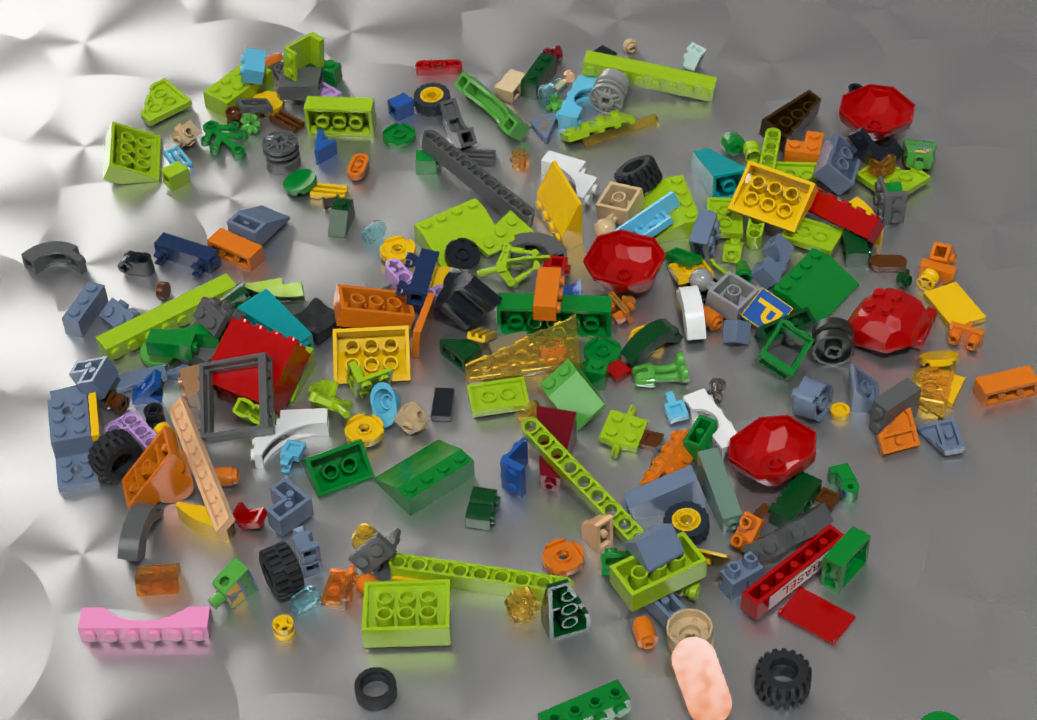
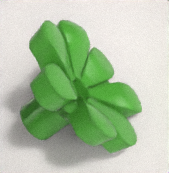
[544,94,563,113]
[240,113,261,135]

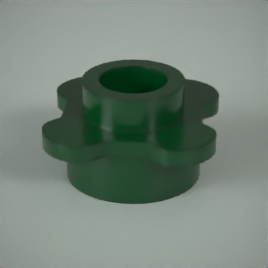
[896,269,912,291]

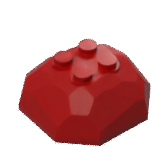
[839,84,915,142]
[583,229,666,294]
[847,288,930,353]
[728,415,817,486]

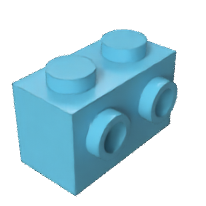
[239,47,266,85]

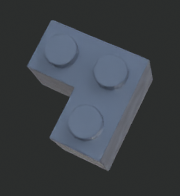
[69,356,119,401]
[266,477,314,537]

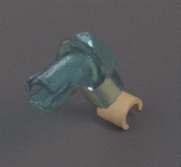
[537,70,575,106]

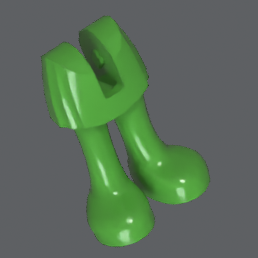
[632,351,689,388]

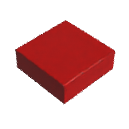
[609,359,631,383]

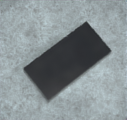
[431,388,455,421]

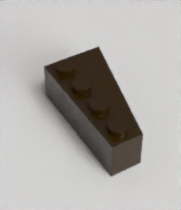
[759,90,821,153]

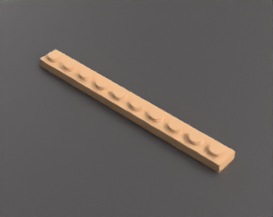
[168,397,235,535]

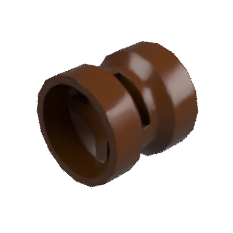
[225,106,244,128]
[102,390,130,414]

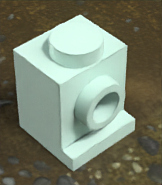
[683,42,707,71]

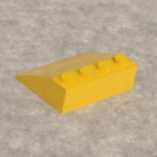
[728,160,818,233]
[535,161,583,249]
[333,325,411,385]

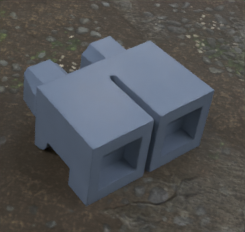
[291,526,324,579]
[718,551,764,601]

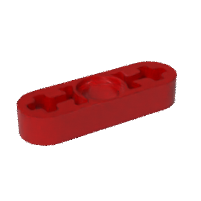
[415,59,463,76]
[911,307,938,350]

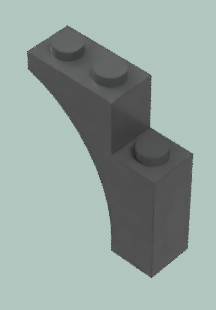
[742,503,834,563]

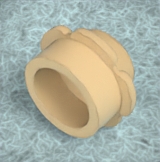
[622,38,638,53]

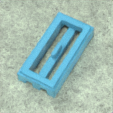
[163,146,194,169]

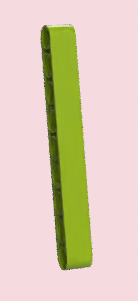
[746,128,781,250]
[521,417,644,543]
[388,553,574,602]

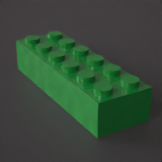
[496,293,612,339]

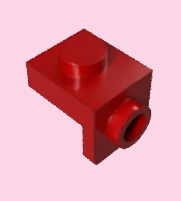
[233,502,267,530]

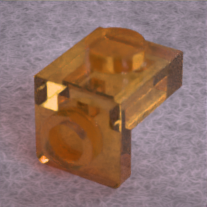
[868,154,896,179]

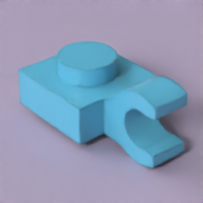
[663,391,689,424]
[280,439,307,474]

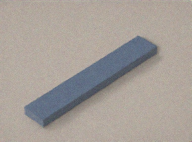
[50,364,168,400]

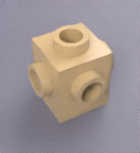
[170,120,201,148]
[393,400,429,435]

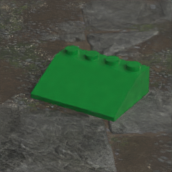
[772,248,859,322]
[374,439,475,516]

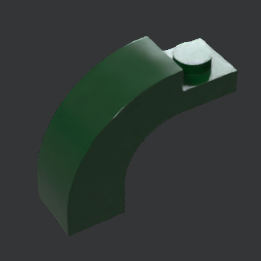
[620,318,684,365]

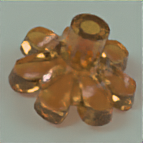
[510,149,530,171]

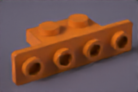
[639,428,694,486]

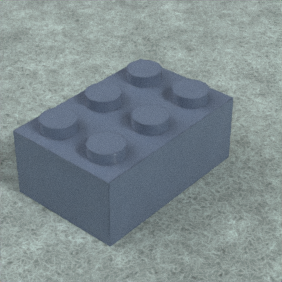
[813,132,861,196]

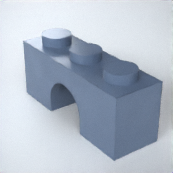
[750,233,795,289]

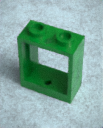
[754,319,814,382]
[820,526,871,594]

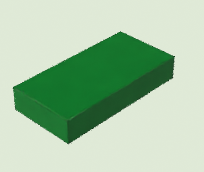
[665,247,703,268]

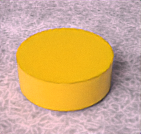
[830,402,850,421]

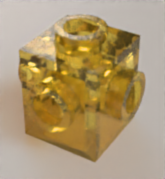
[504,586,540,624]

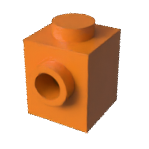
[929,242,957,265]

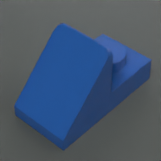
[314,130,338,165]
[131,369,163,405]

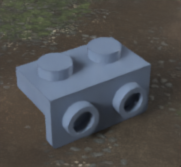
[99,298,141,328]

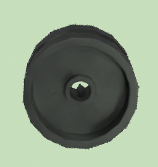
[812,317,855,366]

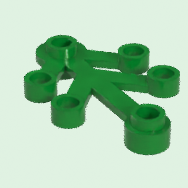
[200,120,249,160]

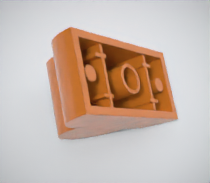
[122,426,194,509]

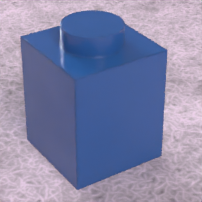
[387,93,415,121]

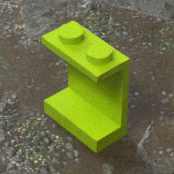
[283,32,324,82]

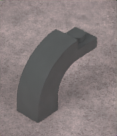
[438,98,477,149]
[502,232,567,258]
[21,241,87,275]
[117,502,164,561]

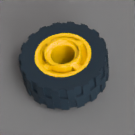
[413,82,450,117]
[663,501,710,546]

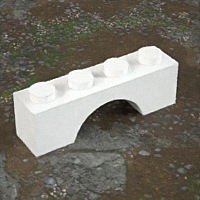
[683,388,737,461]

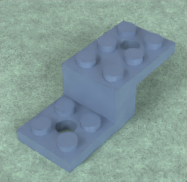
[47,393,100,493]

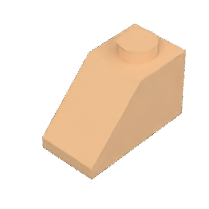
[581,514,613,553]

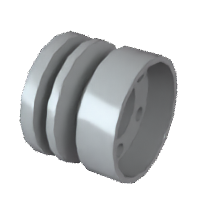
[589,69,630,114]

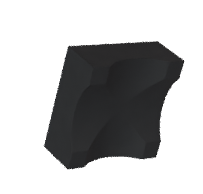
[294,297,341,345]

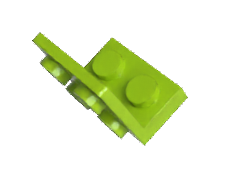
[346,360,393,398]

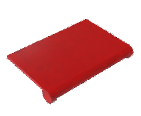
[777,586,856,645]

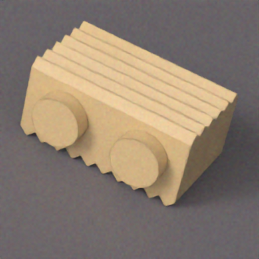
[494,69,526,104]

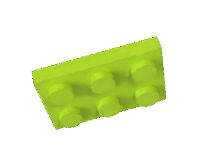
[707,197,743,239]
[781,217,843,256]
[466,376,531,418]

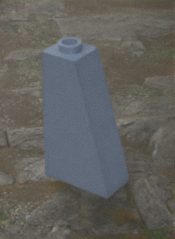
[622,465,707,520]

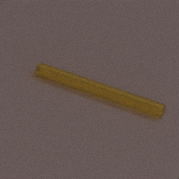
[582,114,658,148]

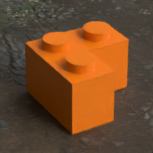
[784,131,824,162]

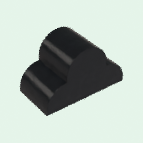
[435,267,503,329]

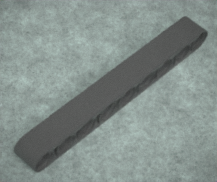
[421,129,535,228]

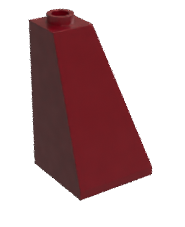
[536,406,577,492]

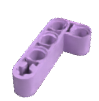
[385,258,444,315]
[105,412,157,451]

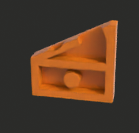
[876,408,921,455]

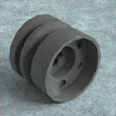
[262,130,301,175]

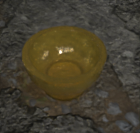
[514,400,540,423]
[351,523,378,549]

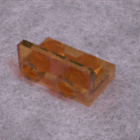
[134,563,181,596]
[320,564,359,610]

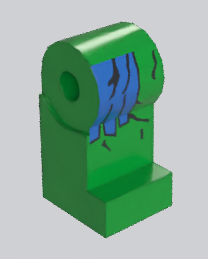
[827,462,860,503]

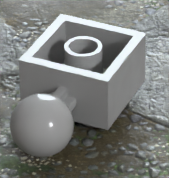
[689,268,760,320]

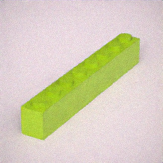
[581,50,717,102]
[95,274,237,362]

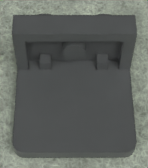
[873,175,908,224]
[192,297,249,337]
[348,528,401,574]

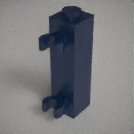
[153,232,221,278]
[395,248,440,307]

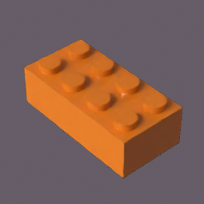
[333,284,415,331]

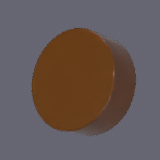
[156,281,171,300]

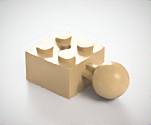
[594,181,645,237]

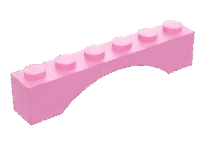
[78,606,213,642]

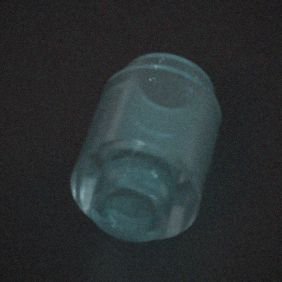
[361,220,387,244]
[288,586,321,616]

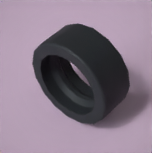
[354,667,397,711]

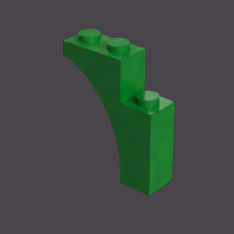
[146,321,230,360]

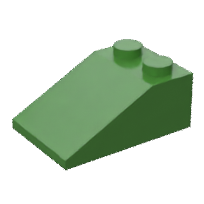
[540,358,607,432]

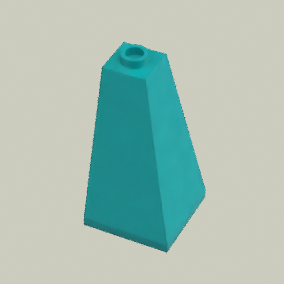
[691,148,746,198]
[237,289,314,348]

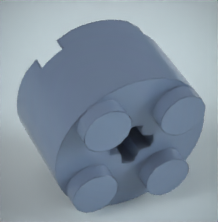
[791,376,833,422]

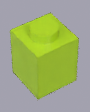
[161,161,190,191]

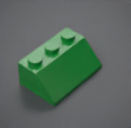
[301,439,375,497]

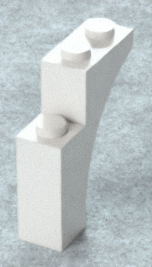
[541,150,599,211]
[250,408,330,469]

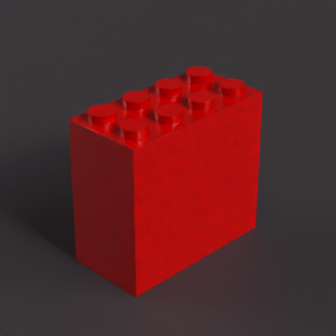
[211,317,311,417]

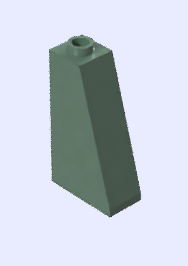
[696,447,743,532]

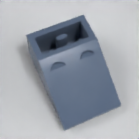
[227,205,290,246]

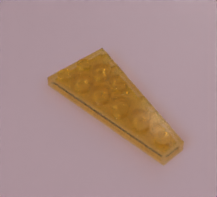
[465,314,582,384]

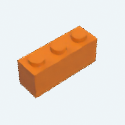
[207,228,265,272]
[533,267,565,321]
[973,365,1037,408]

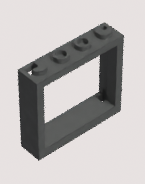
[197,352,275,444]

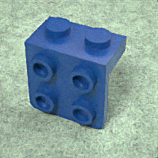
[500,437,528,498]

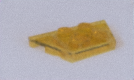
[912,364,956,421]

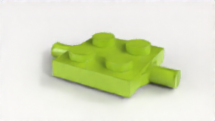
[598,405,648,459]

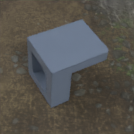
[723,319,751,345]

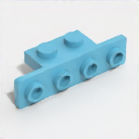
[614,191,680,238]

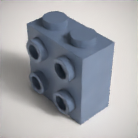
[689,209,721,262]

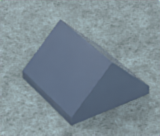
[847,364,880,413]
[624,523,684,573]

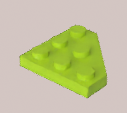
[140,78,193,126]
[855,166,931,195]

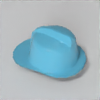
[370,382,401,428]

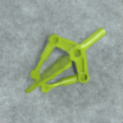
[477,243,550,289]
[308,379,353,418]

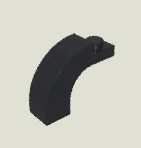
[847,127,904,167]

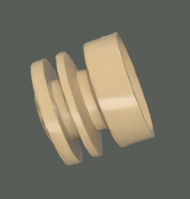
[666,608,714,658]

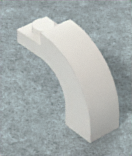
[676,285,706,340]

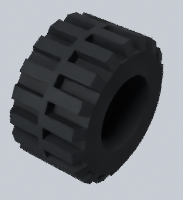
[614,155,663,194]
[88,429,144,484]
[259,541,305,600]
[754,648,812,710]

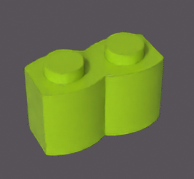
[232,398,279,426]

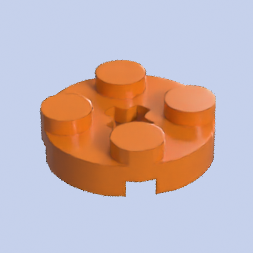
[542,538,584,576]

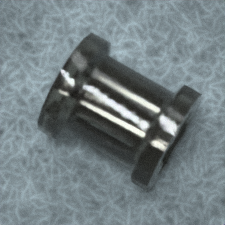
[321,194,340,213]
[707,378,727,404]

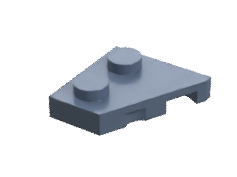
[917,417,965,456]

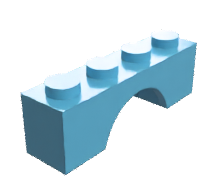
[556,75,597,129]

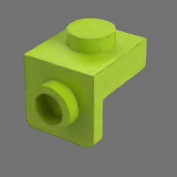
[722,238,745,264]

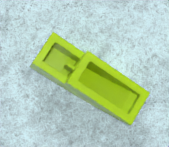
[245,277,305,301]

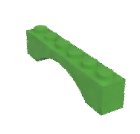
[454,72,531,141]

